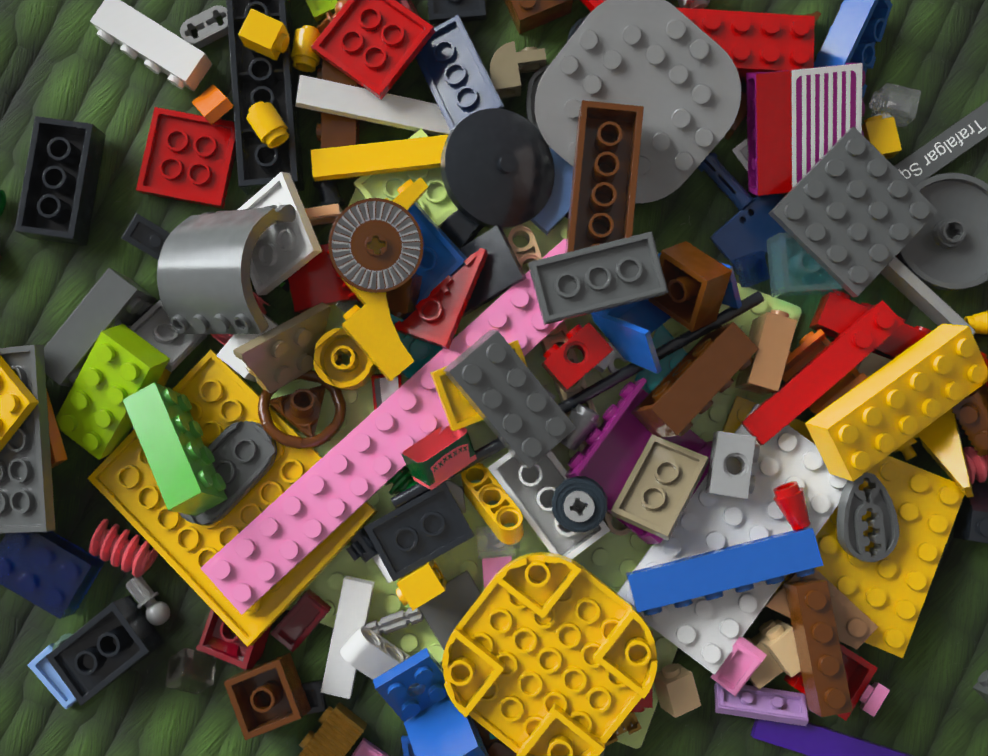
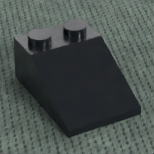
[46,595,165,705]

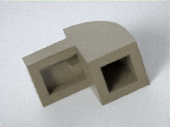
[490,41,546,99]

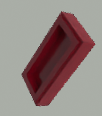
[270,589,332,652]

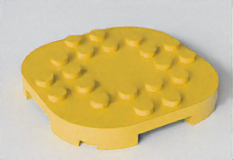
[442,552,657,756]

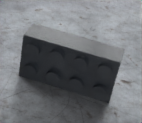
[15,116,106,246]

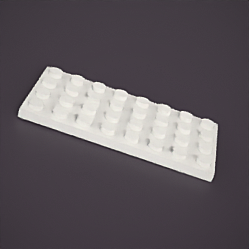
[617,403,847,675]

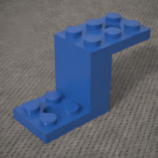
[373,648,489,756]

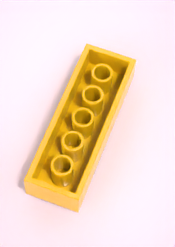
[805,324,988,482]

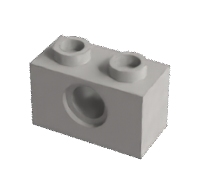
[705,431,760,499]

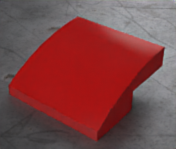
[288,244,352,313]

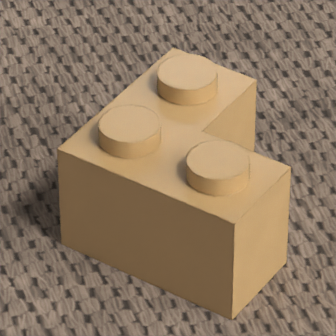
[745,619,801,689]

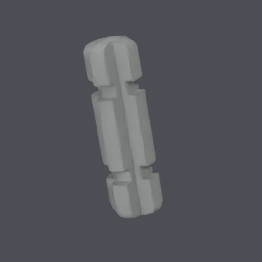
[365,607,424,636]

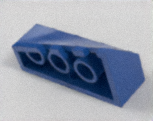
[814,0,892,97]

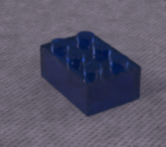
[0,531,105,619]

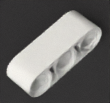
[340,626,419,688]

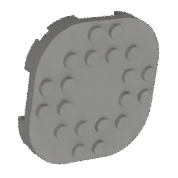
[535,0,741,203]

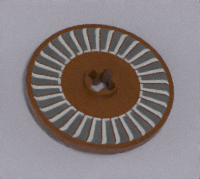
[328,198,423,293]

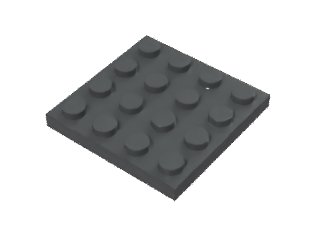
[768,127,938,297]

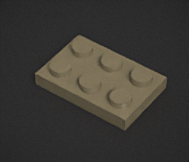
[611,434,709,541]

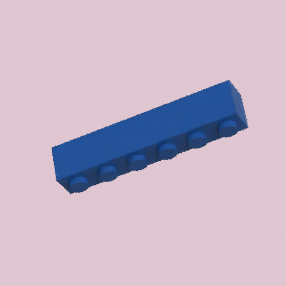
[626,527,824,616]

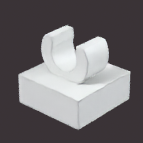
[594,341,628,374]

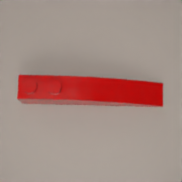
[741,300,904,446]

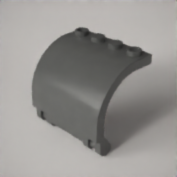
[157,204,296,334]

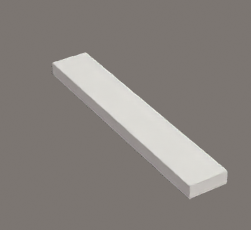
[295,75,450,136]

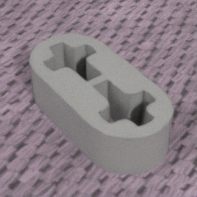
[180,5,228,48]

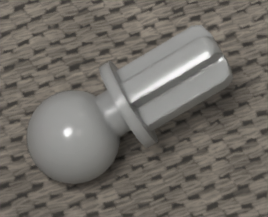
[126,576,170,625]

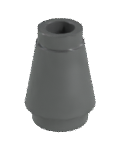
[560,403,600,451]

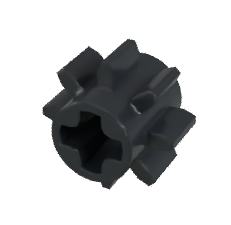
[346,525,378,563]

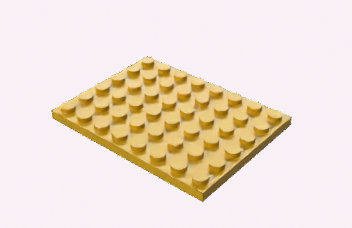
[88,349,378,647]
[722,396,965,658]

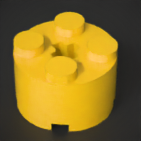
[313,328,377,391]

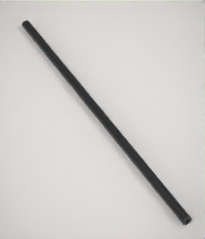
[391,291,764,509]

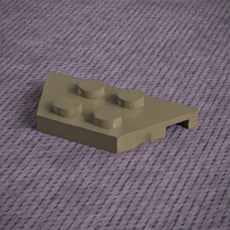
[233,302,331,393]

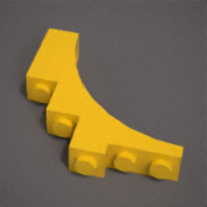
[341,177,429,381]

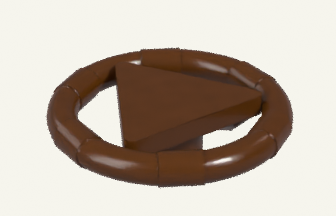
[258,370,346,449]

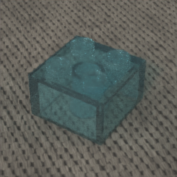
[766,232,842,297]

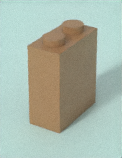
[735,310,797,395]

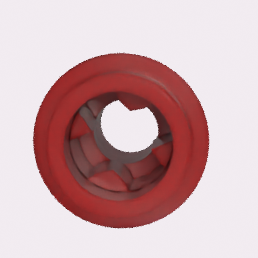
[773,481,811,530]

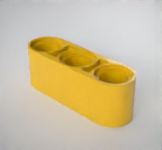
[461,463,524,545]

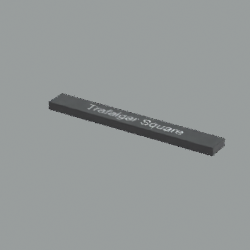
[894,101,988,187]

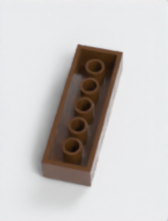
[565,100,644,253]

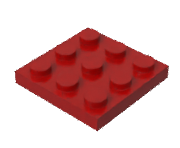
[311,0,435,100]
[136,107,236,209]

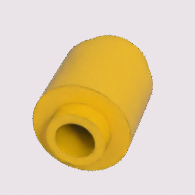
[291,25,321,72]
[246,101,289,148]

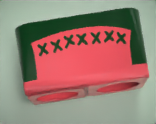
[401,425,477,490]

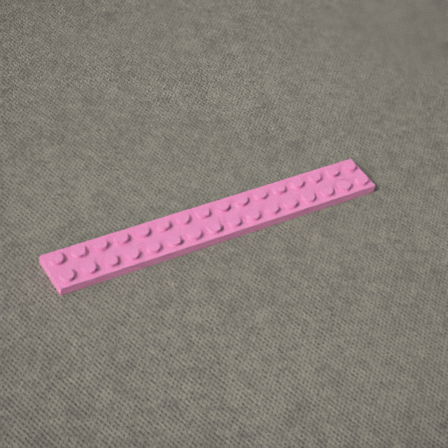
[200,238,566,615]

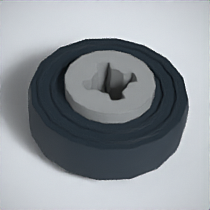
[552,476,607,532]

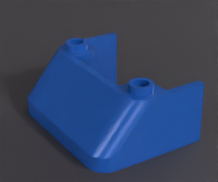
[591,252,742,374]

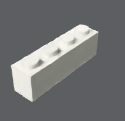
[90,0,212,92]

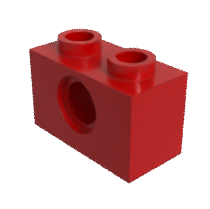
[541,322,613,392]

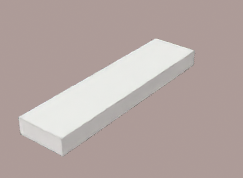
[321,575,375,699]

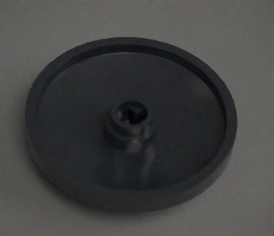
[441,108,555,229]

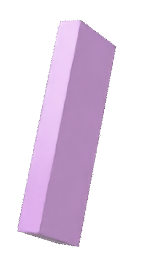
[714,682,809,726]

